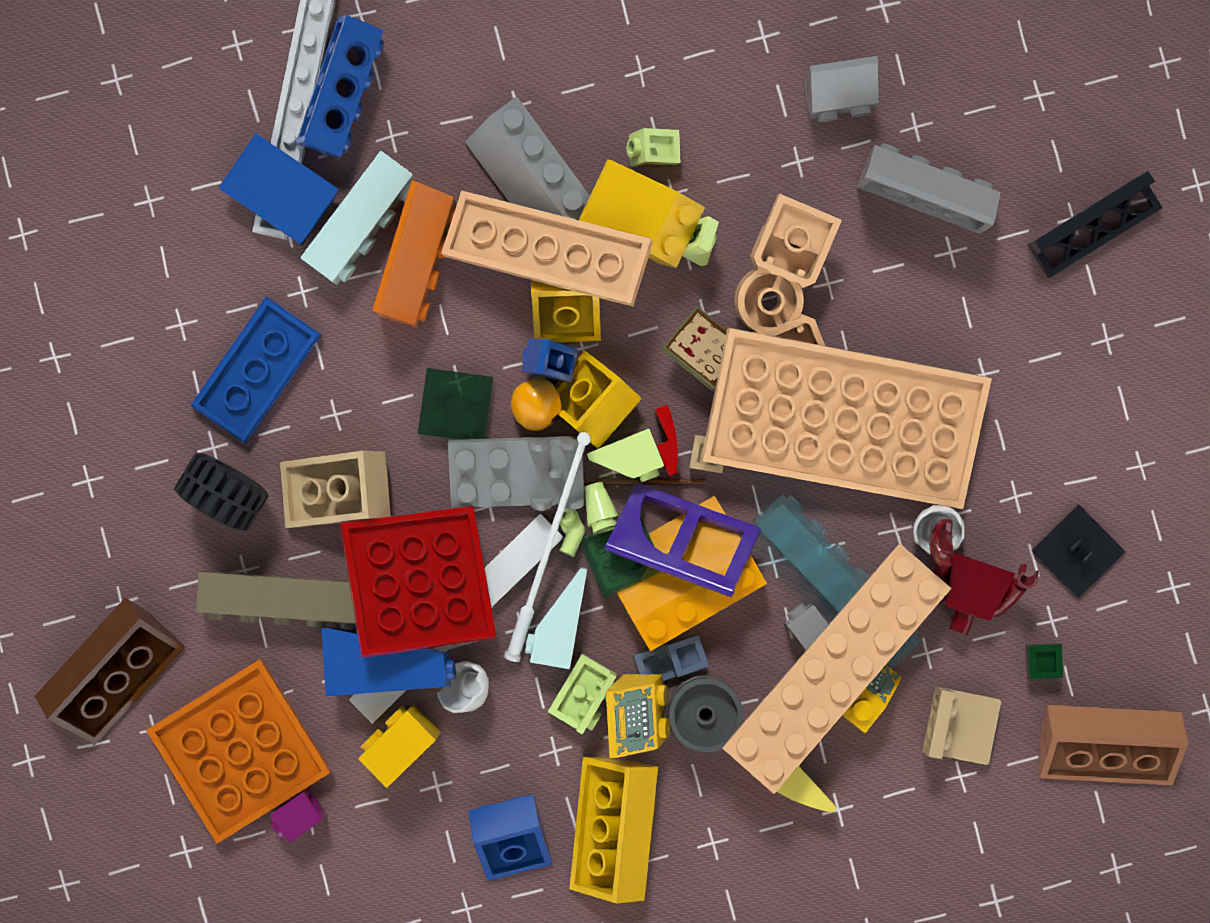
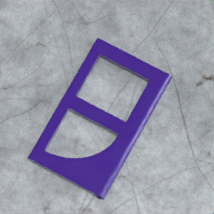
[605,482,761,597]

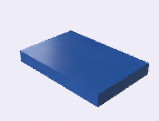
[218,133,340,246]

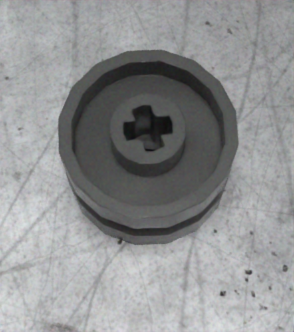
[668,674,743,753]

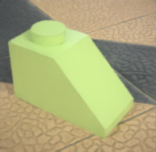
[587,429,664,482]

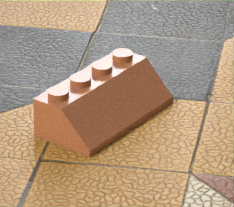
[1039,705,1188,785]

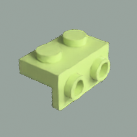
[548,653,617,734]

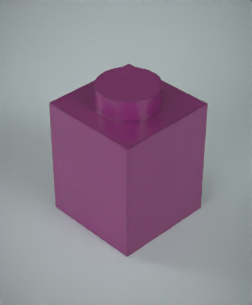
[270,788,327,843]

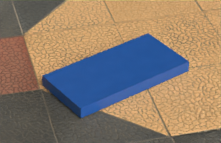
[190,296,322,444]

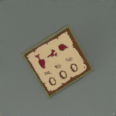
[661,306,727,391]

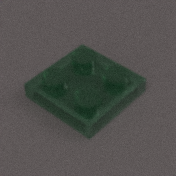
[418,368,493,440]

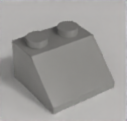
[803,56,879,122]

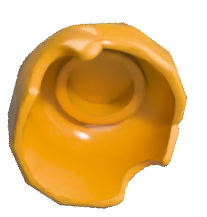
[511,377,562,431]

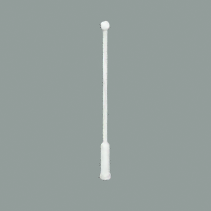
[504,432,591,662]

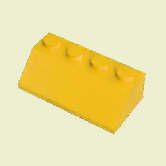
[569,756,658,904]

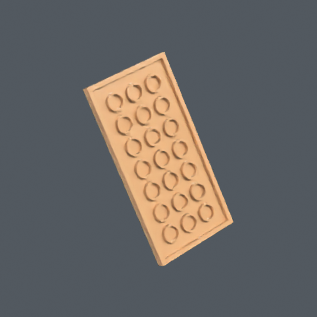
[701,328,992,509]

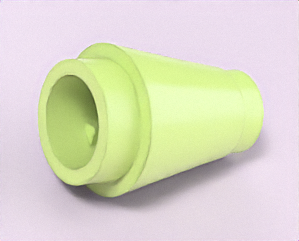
[584,482,620,534]

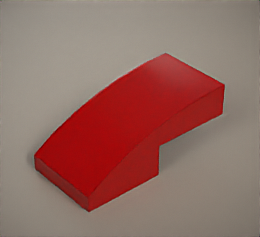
[654,404,678,477]

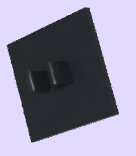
[1031,504,1126,598]

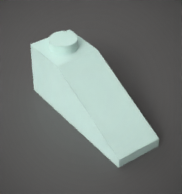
[525,567,587,669]

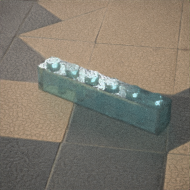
[751,494,922,668]

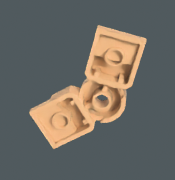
[734,194,842,346]

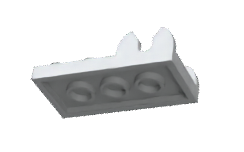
[448,436,584,511]

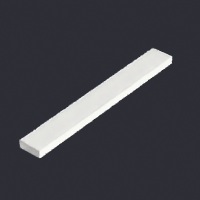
[252,0,336,240]
[349,514,564,724]

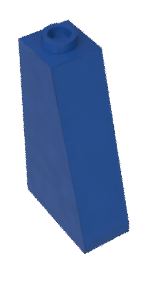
[321,628,456,696]

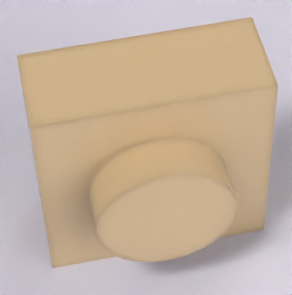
[689,435,724,474]

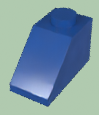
[522,339,578,382]

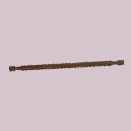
[584,478,705,485]

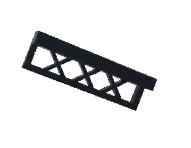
[1027,171,1163,278]

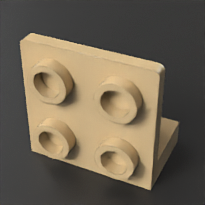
[922,686,1001,765]

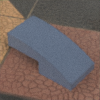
[632,635,709,681]

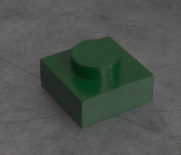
[1026,643,1063,679]

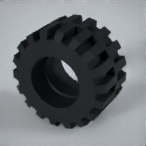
[174,453,269,531]

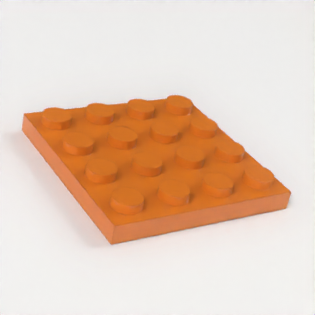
[146,658,332,844]

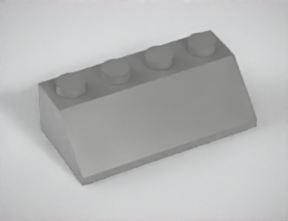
[465,96,590,220]
[857,143,1001,234]

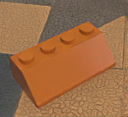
[372,180,456,328]

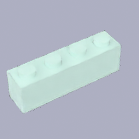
[300,151,416,285]

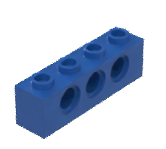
[295,15,384,158]

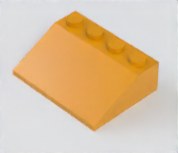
[616,496,767,651]

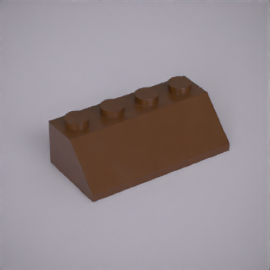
[34,597,185,745]

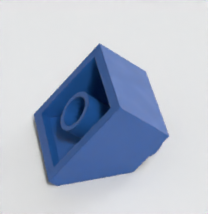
[468,794,552,881]

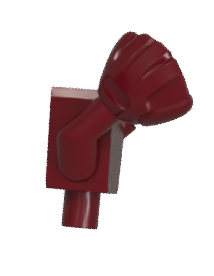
[929,519,1039,635]

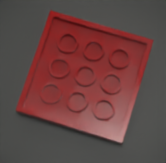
[340,506,496,658]

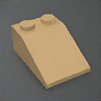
[280,451,391,528]

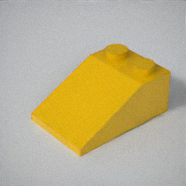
[579,159,705,268]

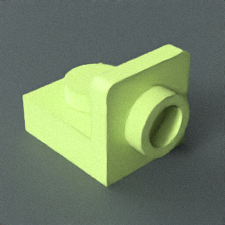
[626,128,681,167]
[682,216,719,266]

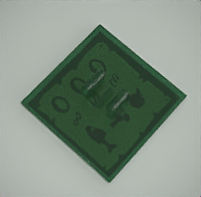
[580,516,662,598]

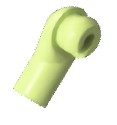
[559,508,585,557]

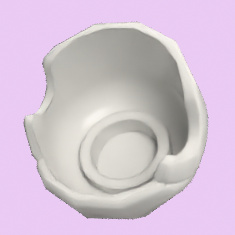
[913,505,965,554]
[437,661,489,713]

